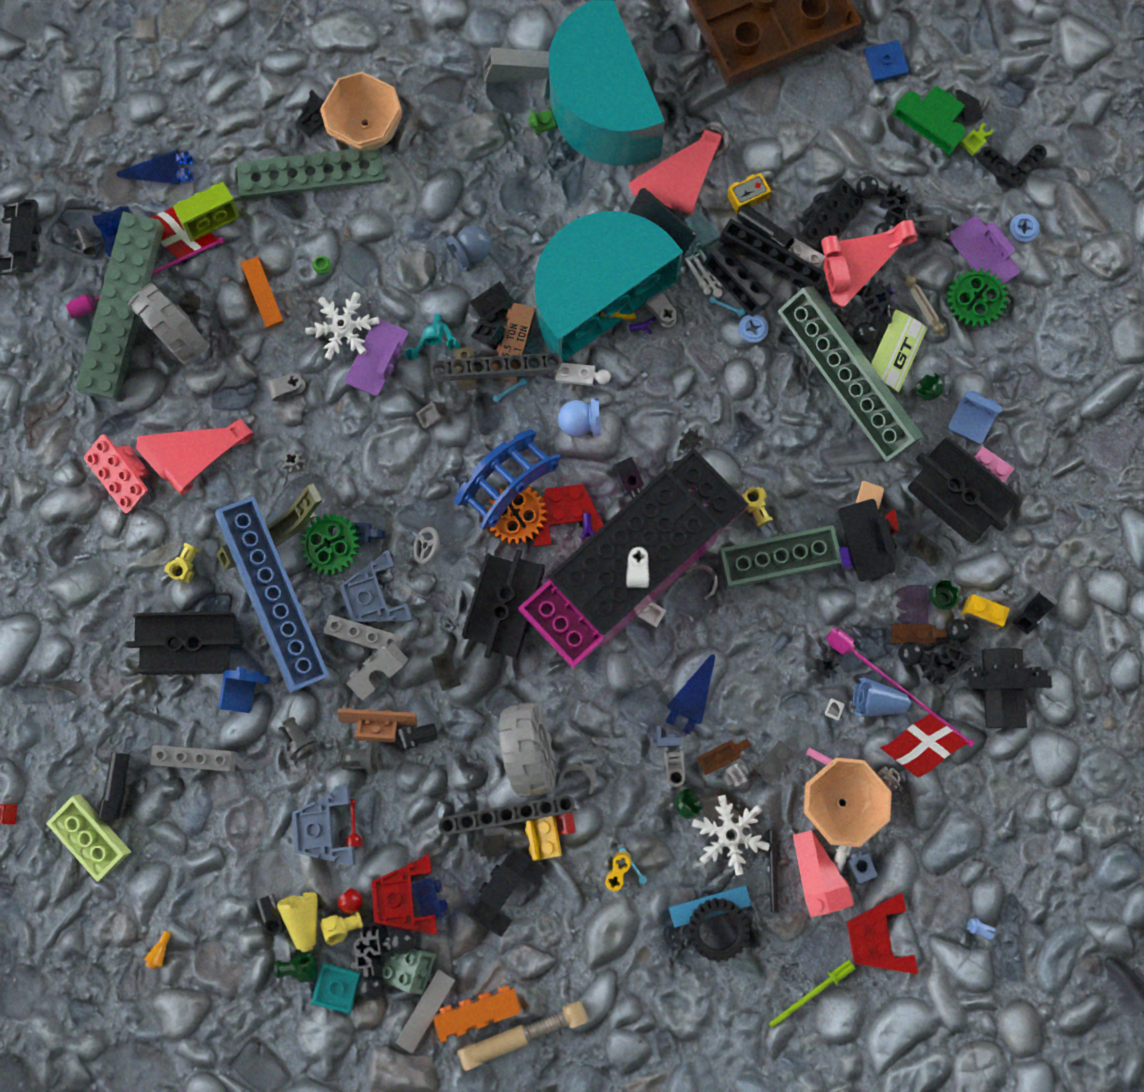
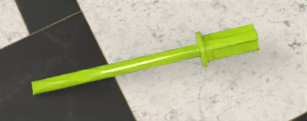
[769,959,856,1028]

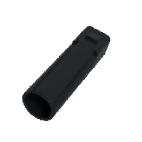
[737,205,795,250]
[99,752,130,820]

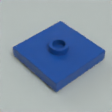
[863,40,909,83]

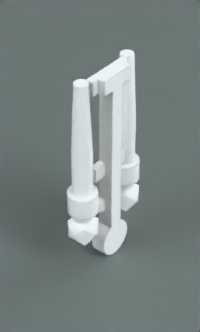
[685,250,723,299]

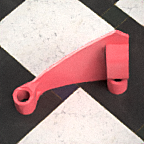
[629,130,722,216]
[821,220,918,308]
[136,419,254,495]

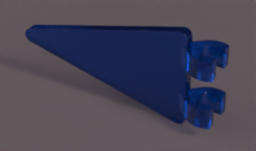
[116,150,193,185]
[665,654,715,734]

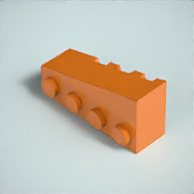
[433,985,522,1043]

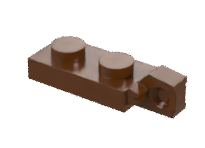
[891,624,947,645]
[697,738,751,776]

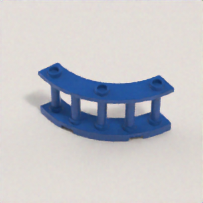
[454,429,561,530]

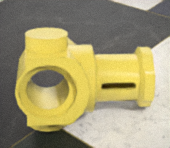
[742,487,773,527]
[164,543,200,583]
[320,911,363,946]

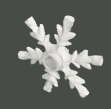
[305,292,380,360]
[692,795,770,875]

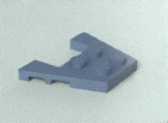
[340,550,413,623]
[292,786,356,865]

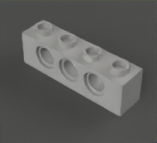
[323,614,406,652]
[150,745,237,772]

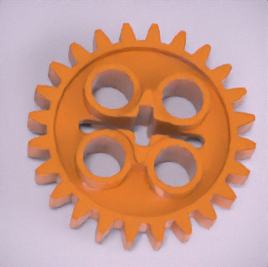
[486,485,548,546]

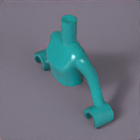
[404,313,461,361]

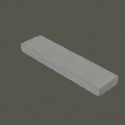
[395,969,455,1054]

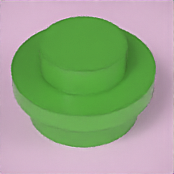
[313,256,331,274]

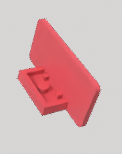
[84,434,151,513]

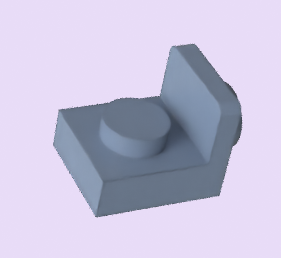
[653,726,681,747]

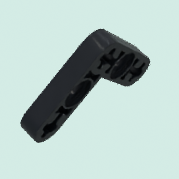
[977,144,1047,188]

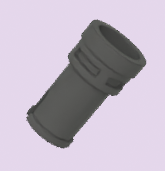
[75,226,97,255]

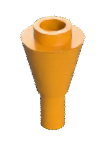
[143,931,171,970]

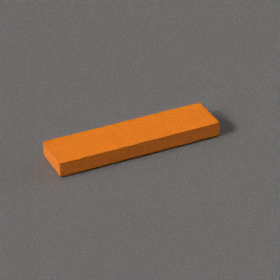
[241,256,284,329]

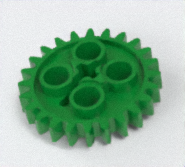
[946,268,1009,328]
[300,513,361,576]

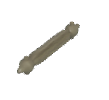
[904,274,947,337]

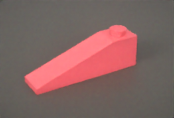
[793,830,854,917]

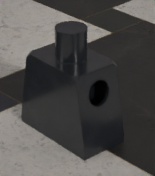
[611,456,644,499]

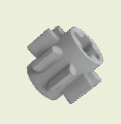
[280,449,305,474]
[724,763,749,787]
[877,767,900,792]

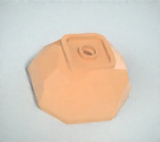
[320,72,402,151]
[803,758,892,847]

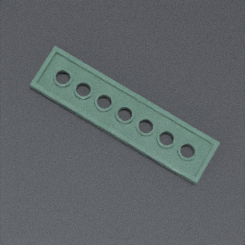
[237,148,385,199]

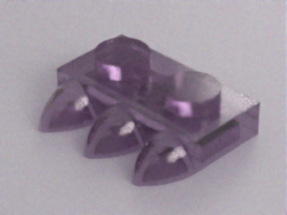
[895,585,929,624]

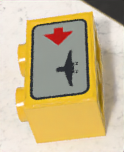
[727,173,771,214]
[961,594,1010,630]

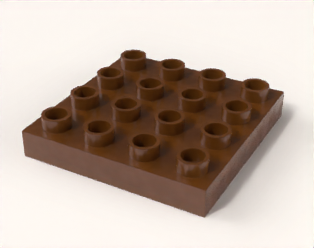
[685,0,862,88]

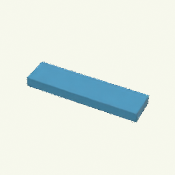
[668,885,751,928]

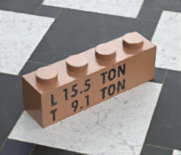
[492,303,536,383]

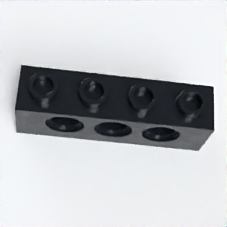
[703,245,774,317]

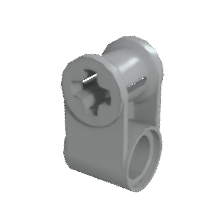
[644,291,676,328]
[267,373,306,402]
[663,749,685,788]

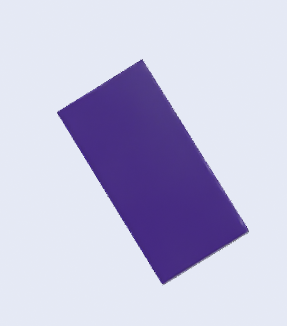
[839,547,855,572]

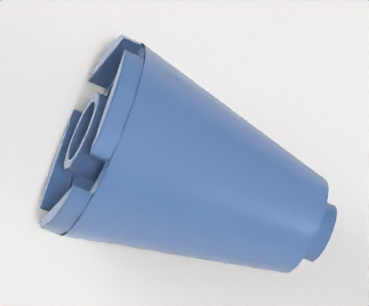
[853,678,911,717]

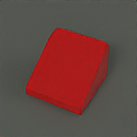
[885,509,899,535]
[0,804,18,825]
[555,813,576,836]

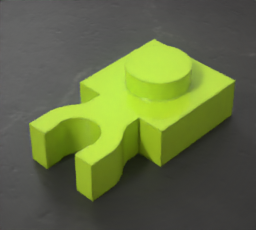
[960,122,994,156]

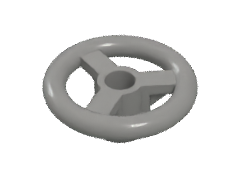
[413,527,441,564]

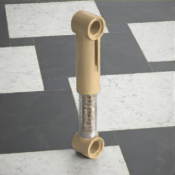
[457,1000,588,1071]

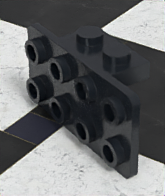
[800,178,864,255]
[628,188,696,258]
[838,499,897,582]

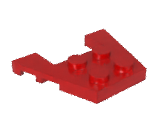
[534,484,603,547]
[372,855,438,935]
[846,893,918,974]

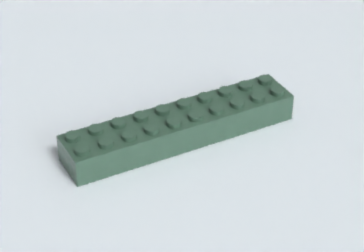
[76,212,164,402]
[777,286,924,462]

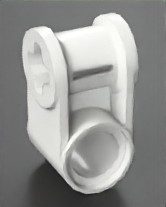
[627,547,649,588]

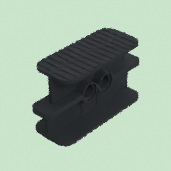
[907,437,1020,543]
[462,549,545,659]
[125,611,243,676]

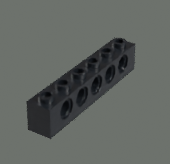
[719,218,826,291]

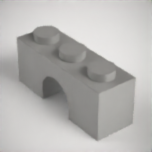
[346,642,408,700]

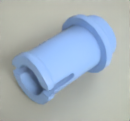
[967,918,995,940]

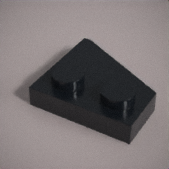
[296,90,325,138]

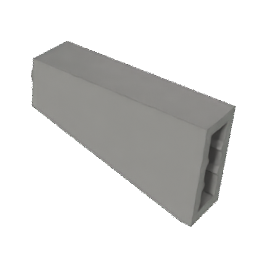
[483,48,549,83]

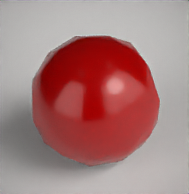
[337,888,363,914]

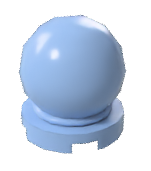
[557,398,601,437]

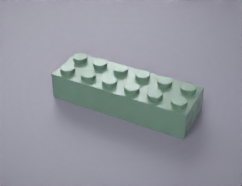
[718,525,842,590]

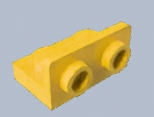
[525,816,562,861]

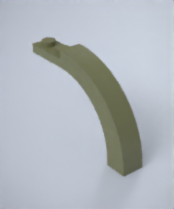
[216,483,322,571]

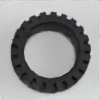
[688,898,750,962]

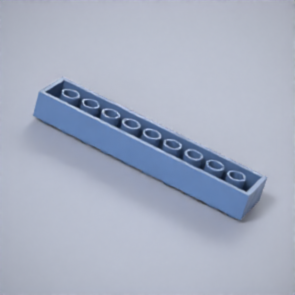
[215,496,329,693]

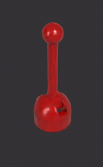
[346,799,362,847]

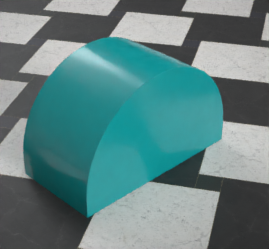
[548,0,665,166]
[534,211,683,363]

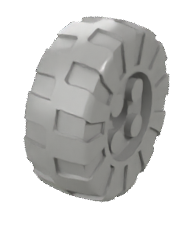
[128,283,210,366]
[499,703,556,797]

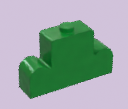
[892,86,965,156]

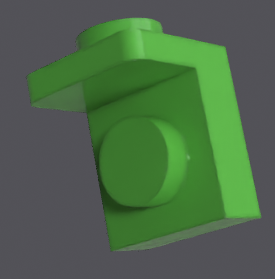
[528,110,556,134]

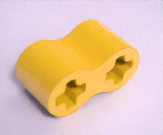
[605,851,632,891]

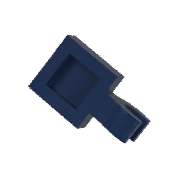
[351,522,386,543]

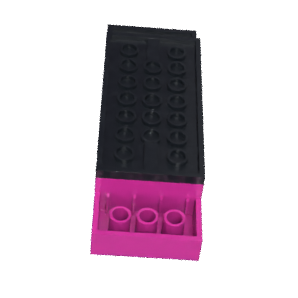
[518,448,749,670]

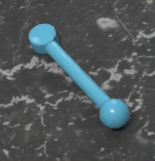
[709,296,745,317]
[493,378,527,402]
[619,848,647,884]

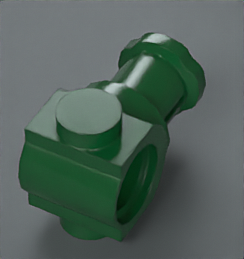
[275,952,318,983]

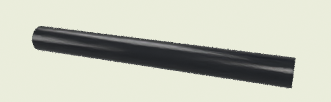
[768,830,779,913]

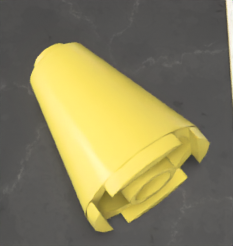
[277,892,318,952]

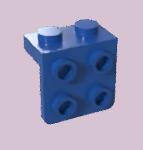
[218,667,270,713]

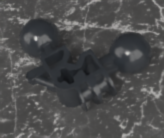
[856,175,911,235]
[853,277,892,345]
[898,619,972,685]
[350,924,415,1001]

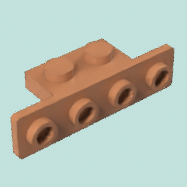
[338,708,417,743]

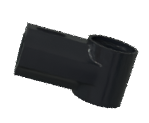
[397,723,438,750]
[257,894,286,936]

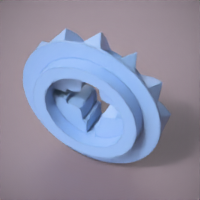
[1009,214,1040,243]
[738,314,768,343]

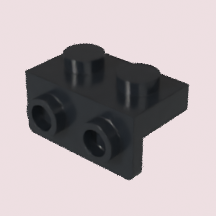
[469,281,514,321]

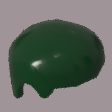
[915,373,945,401]
[929,579,959,610]
[674,787,703,819]

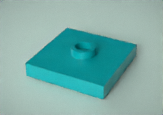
[311,963,362,1014]

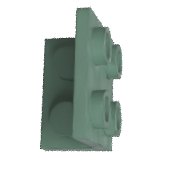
[380,948,436,994]

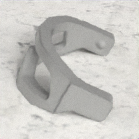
[697,122,728,158]
[685,564,718,601]
[558,761,596,795]

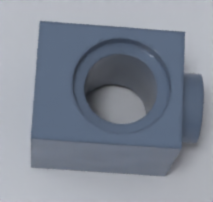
[846,851,878,884]

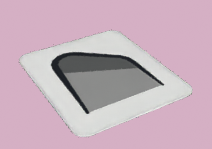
[825,698,845,720]

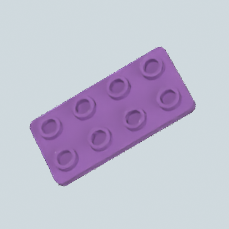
[948,216,1020,288]
[345,319,408,396]

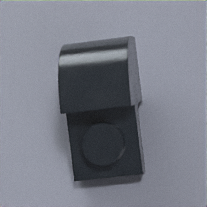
[1012,589,1058,635]

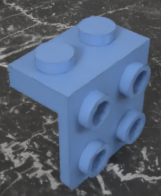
[948,390,1003,444]

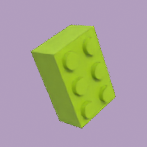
[173,182,240,241]

